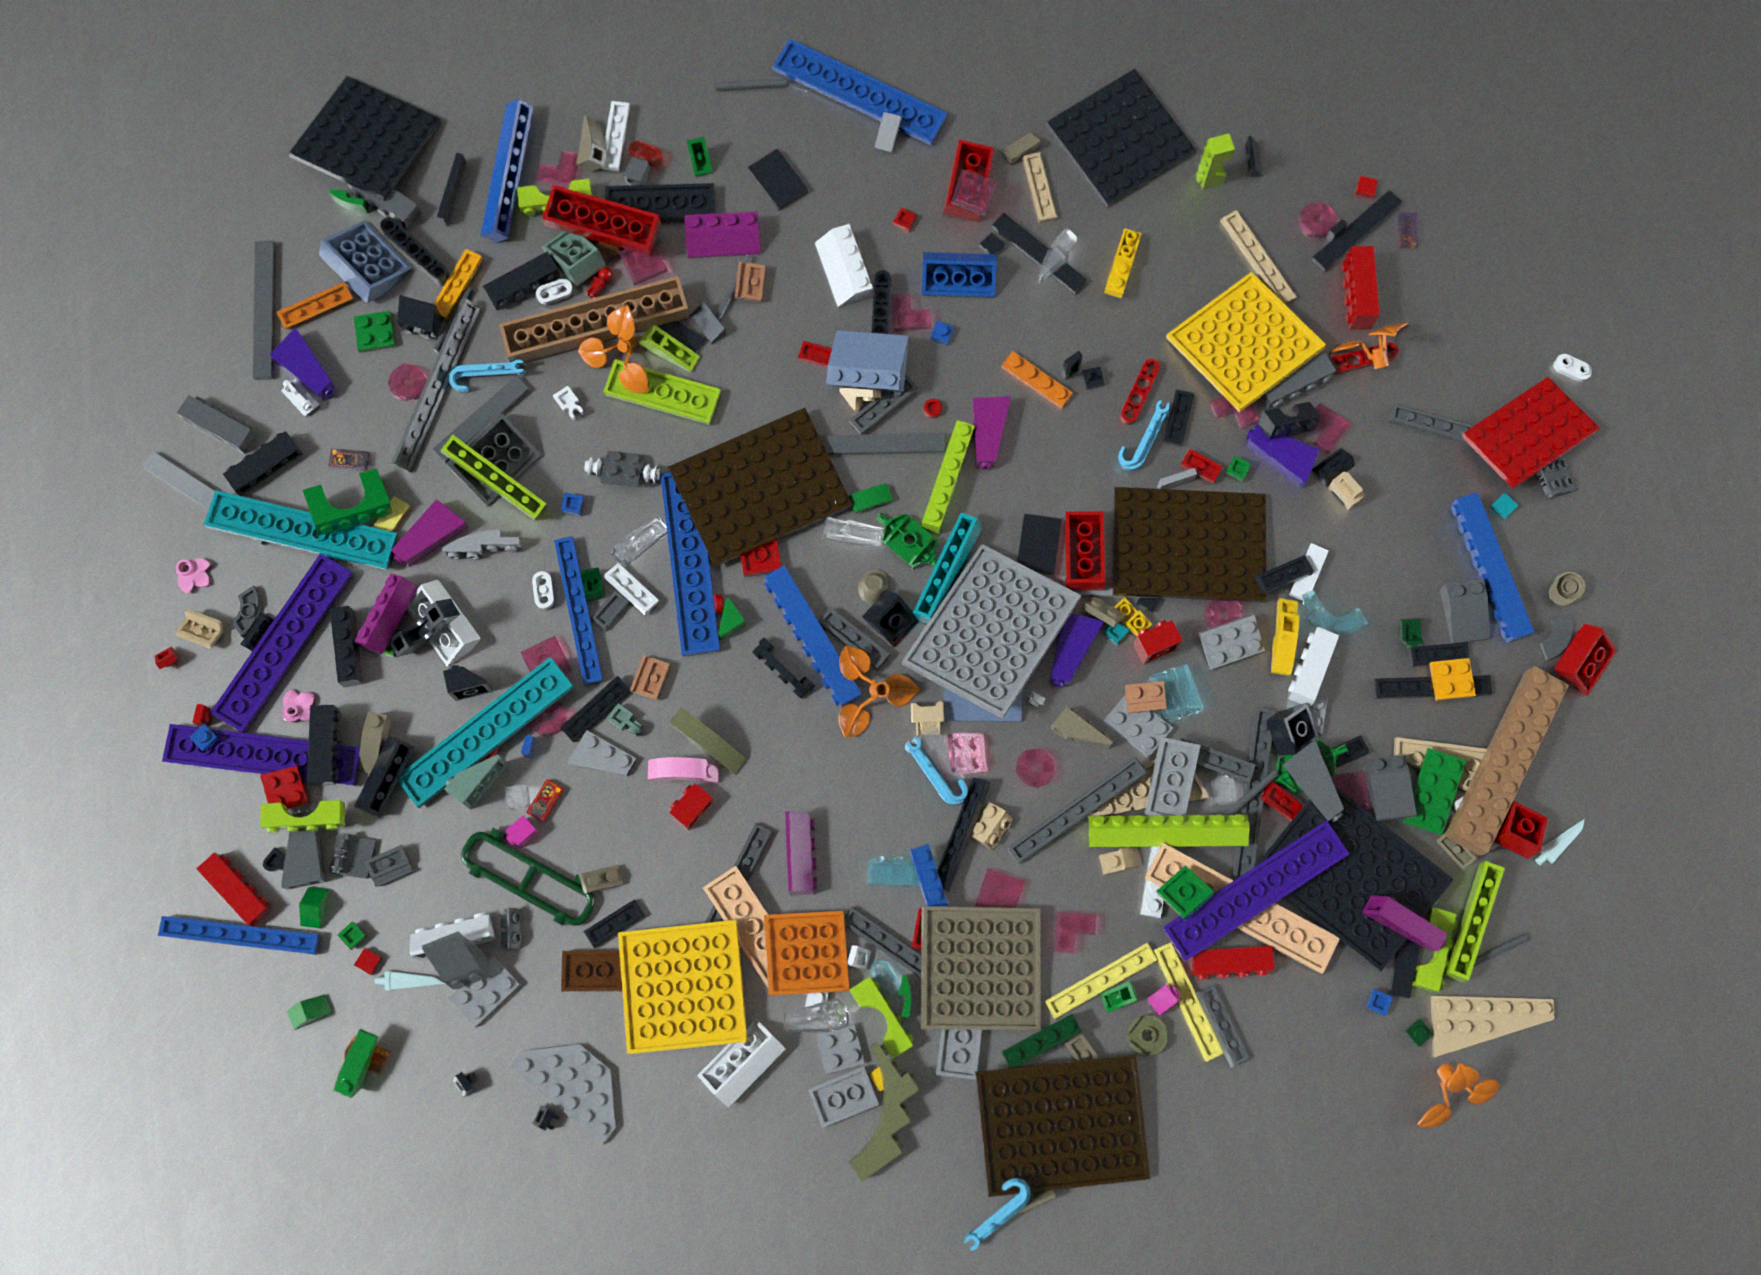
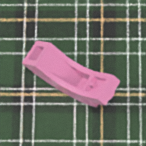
[648,757,719,783]

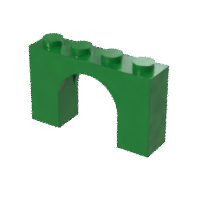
[303,468,393,536]

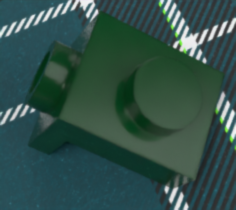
[580,567,605,600]
[1400,618,1424,648]

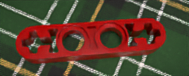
[1330,342,1399,375]
[1120,359,1160,425]

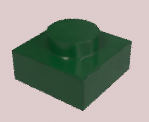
[1403,1019,1434,1047]

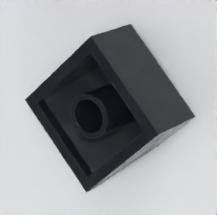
[397,295,443,339]
[862,589,918,647]
[443,665,493,701]
[1266,703,1320,755]

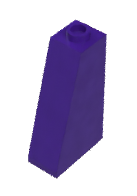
[269,328,336,401]
[1246,424,1320,488]
[1049,613,1103,687]

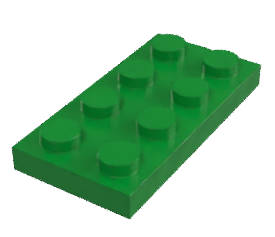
[1403,748,1466,835]

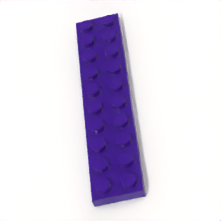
[210,554,353,733]
[162,724,360,787]
[1162,821,1349,962]

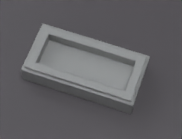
[874,112,902,153]
[1157,468,1197,489]

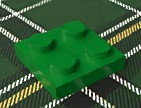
[353,310,396,353]
[1156,865,1214,920]

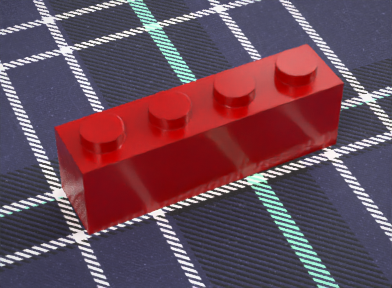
[196,852,271,927]
[1190,946,1275,980]

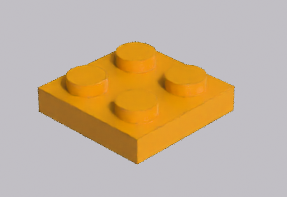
[1429,658,1476,701]

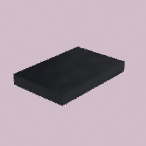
[748,148,808,210]
[1017,513,1062,575]

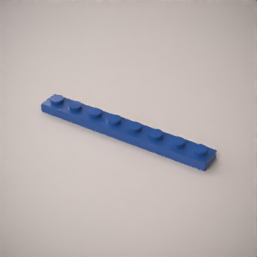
[554,536,603,686]
[158,916,320,955]

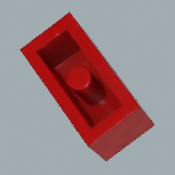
[669,783,714,830]

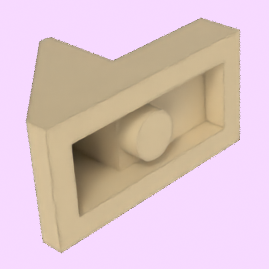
[840,388,881,411]
[1099,847,1142,875]

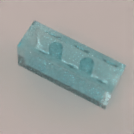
[867,856,920,887]

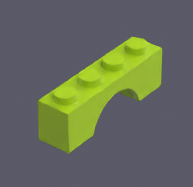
[1196,133,1235,189]
[517,179,593,216]
[260,800,345,833]
[1412,908,1458,993]
[850,977,914,1060]

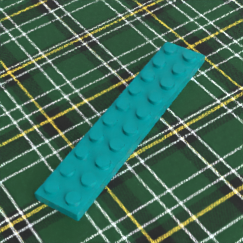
[203,490,398,570]
[398,657,574,809]

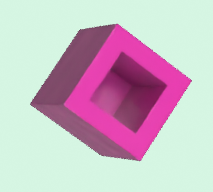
[505,815,539,848]
[1147,984,1182,1015]

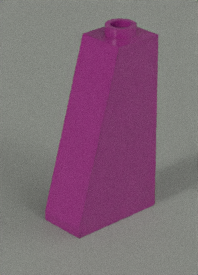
[972,396,1010,470]
[391,499,468,567]
[1362,895,1448,952]

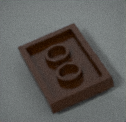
[561,950,622,992]

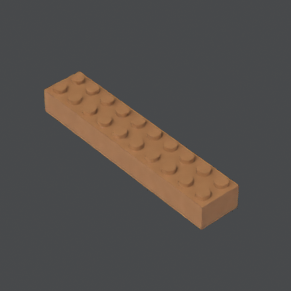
[499,276,690,362]
[1444,666,1569,856]

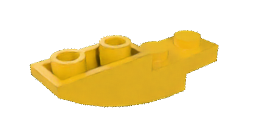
[1104,228,1142,298]
[1271,598,1300,676]

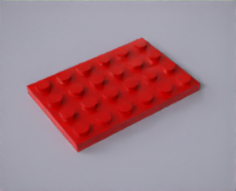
[1462,377,1600,489]

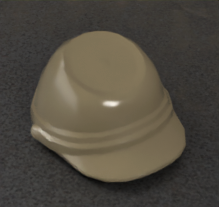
[857,569,889,604]
[1549,571,1586,606]

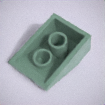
[542,231,606,286]
[444,754,507,809]

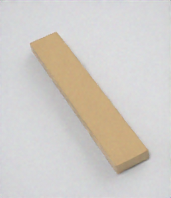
[1221,210,1297,305]

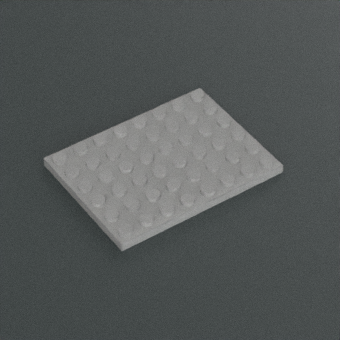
[902,544,1081,719]

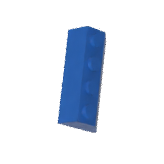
[922,252,997,297]

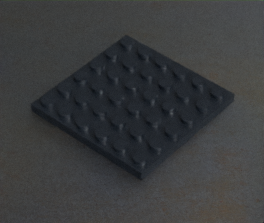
[1046,69,1197,207]
[289,76,441,201]

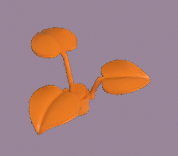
[579,305,650,393]
[1329,322,1409,369]
[838,645,920,738]
[1417,1063,1501,1128]

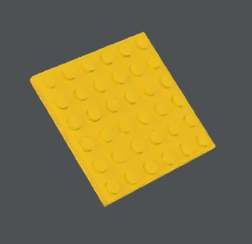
[1166,272,1326,412]
[618,920,748,1054]

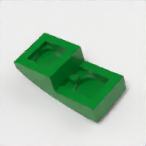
[329,189,368,214]
[849,483,893,513]
[898,975,911,1019]

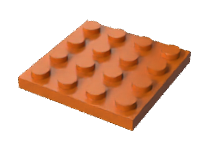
[764,911,849,996]

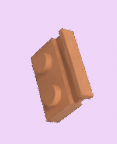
[734,261,765,303]
[630,655,670,701]
[1125,681,1167,714]

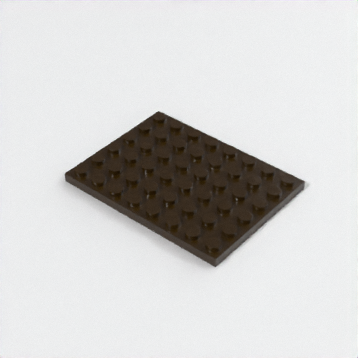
[668,407,853,567]
[1113,487,1267,603]
[975,1054,1150,1197]

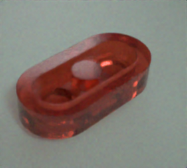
[628,140,663,167]

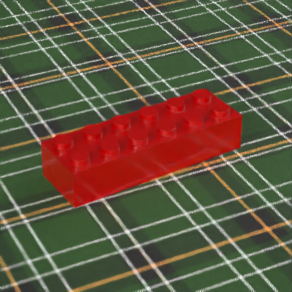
[542,185,661,256]

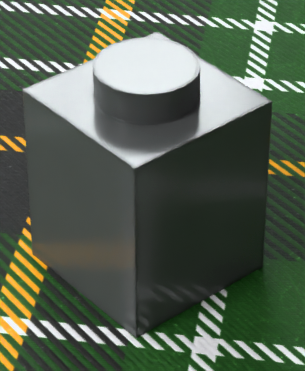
[623,157,651,185]

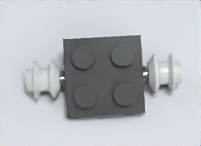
[585,451,661,488]

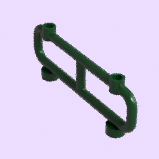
[461,827,595,926]

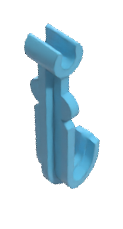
[449,360,527,392]
[1118,400,1170,471]
[905,737,968,805]
[964,1178,1031,1250]

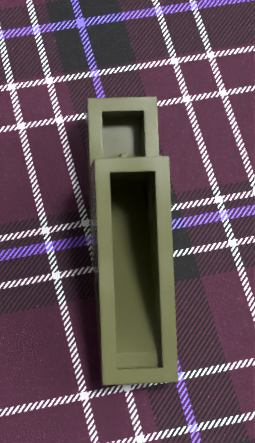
[669,707,746,775]

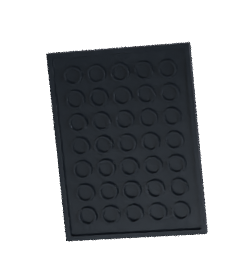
[1256,786,1454,972]

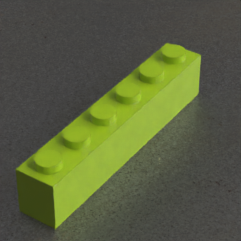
[922,420,975,534]
[440,434,547,520]
[1443,861,1505,982]

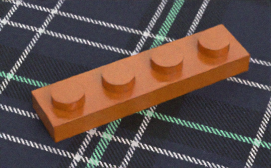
[277,281,353,329]
[1002,351,1073,409]

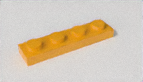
[434,249,483,320]

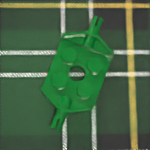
[876,512,938,570]
[1272,739,1348,794]

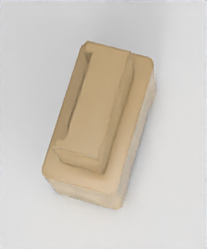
[1329,472,1365,510]
[911,701,944,736]

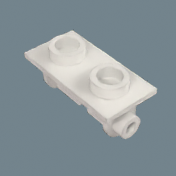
[281,379,319,416]

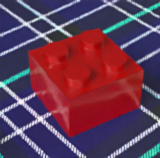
[1133,620,1183,665]
[1494,801,1548,859]

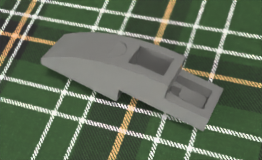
[442,530,522,559]

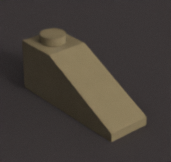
[358,711,392,774]

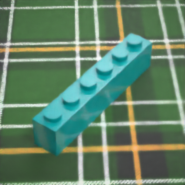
[913,513,983,624]

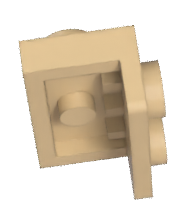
[176,609,223,649]
[970,802,1013,851]

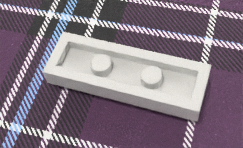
[604,563,659,615]

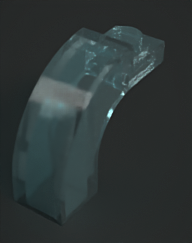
[1301,590,1368,634]

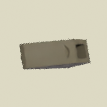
[576,115,606,172]
[1051,707,1113,749]

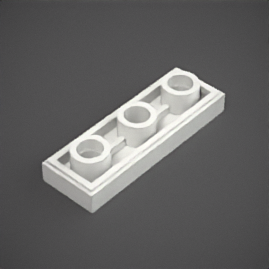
[1289,543,1329,602]

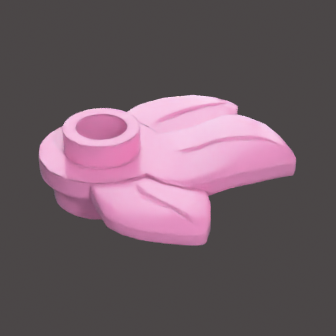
[176,558,210,594]
[282,689,315,723]

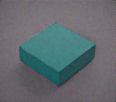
[1490,493,1519,519]
[1103,623,1130,645]

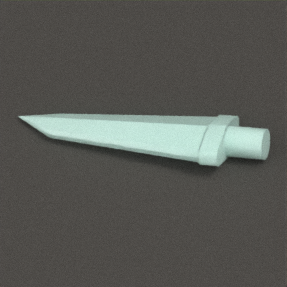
[1535,819,1585,866]
[374,971,445,991]

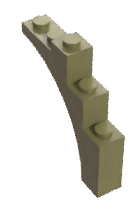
[849,1042,919,1181]

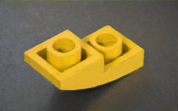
[1114,597,1152,636]

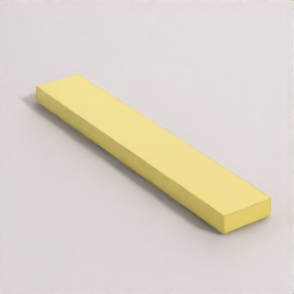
[1045,943,1158,1019]
[1153,943,1224,1062]

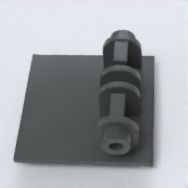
[1536,456,1578,499]
[328,833,376,879]

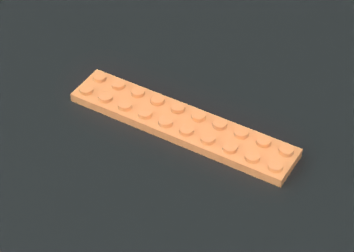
[1144,843,1340,974]

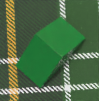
[686,136,712,176]
[718,598,746,640]
[299,887,329,929]
[1100,981,1139,1013]
[287,995,332,1030]

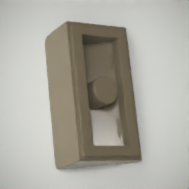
[1001,132,1041,165]
[1436,832,1479,870]
[1013,1190,1056,1214]

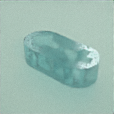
[871,960,900,995]

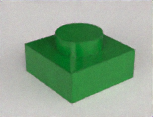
[1225,456,1251,482]
[337,921,367,950]

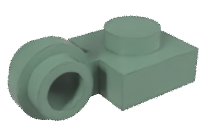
[606,703,644,737]

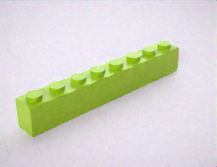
[1088,814,1250,847]

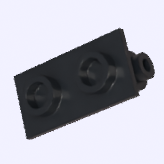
[240,613,274,651]

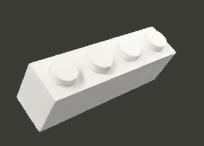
[1288,627,1339,708]

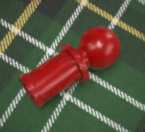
[585,267,613,299]

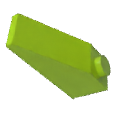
[639,325,700,372]

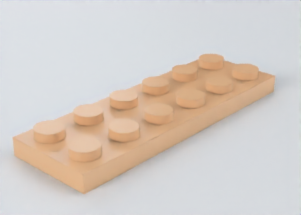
[703,866,768,988]

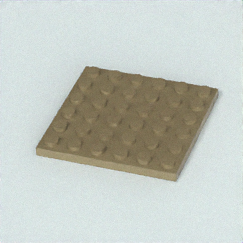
[921,906,1041,1030]

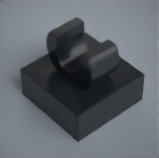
[1082,367,1105,390]
[453,1072,478,1097]
[532,1105,560,1131]

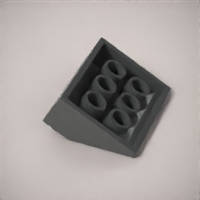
[445,413,541,506]

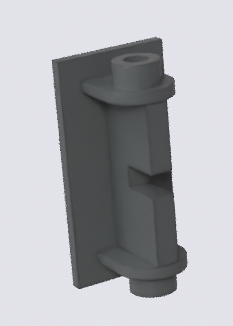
[500,908,522,950]

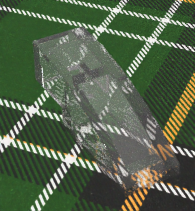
[1038,228,1077,284]
[821,517,884,547]
[918,725,964,787]

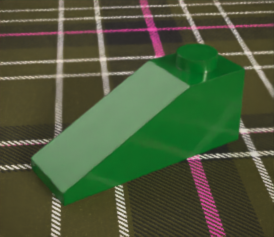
[333,1029,379,1098]

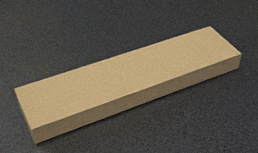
[1022,152,1057,223]

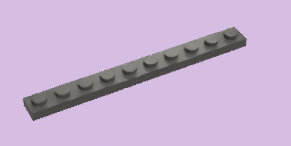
[391,298,481,472]
[1232,707,1276,881]

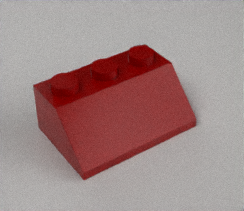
[1554,624,1617,696]

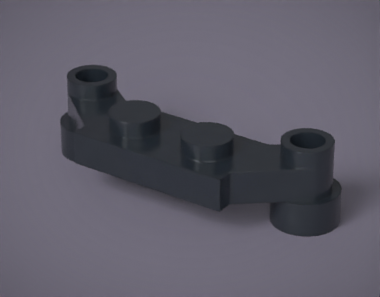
[752,637,816,699]

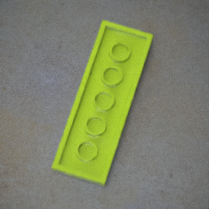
[603,359,721,425]

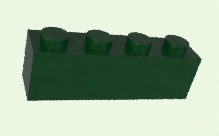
[1000,1013,1082,1068]

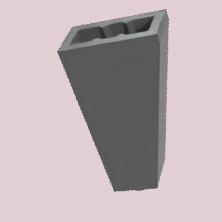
[1283,741,1344,822]
[281,809,326,890]

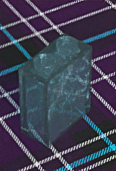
[1148,663,1203,723]

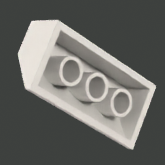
[815,224,873,308]
[406,580,481,666]
[410,912,497,960]
[697,1017,785,1108]

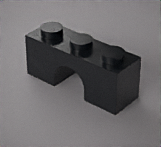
[1258,401,1321,440]

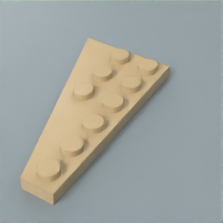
[1393,737,1487,791]
[1086,759,1209,819]
[1431,996,1554,1057]

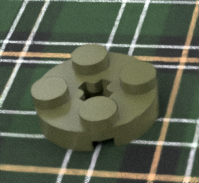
[1127,1015,1168,1056]

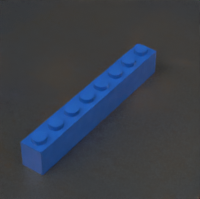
[480,99,533,243]
[1451,492,1534,643]
[764,565,862,709]

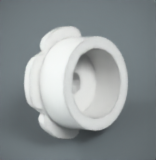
[1027,690,1046,707]

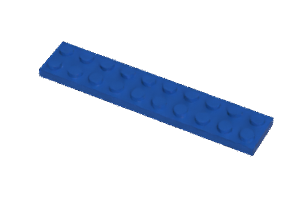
[773,38,947,145]
[660,473,720,657]

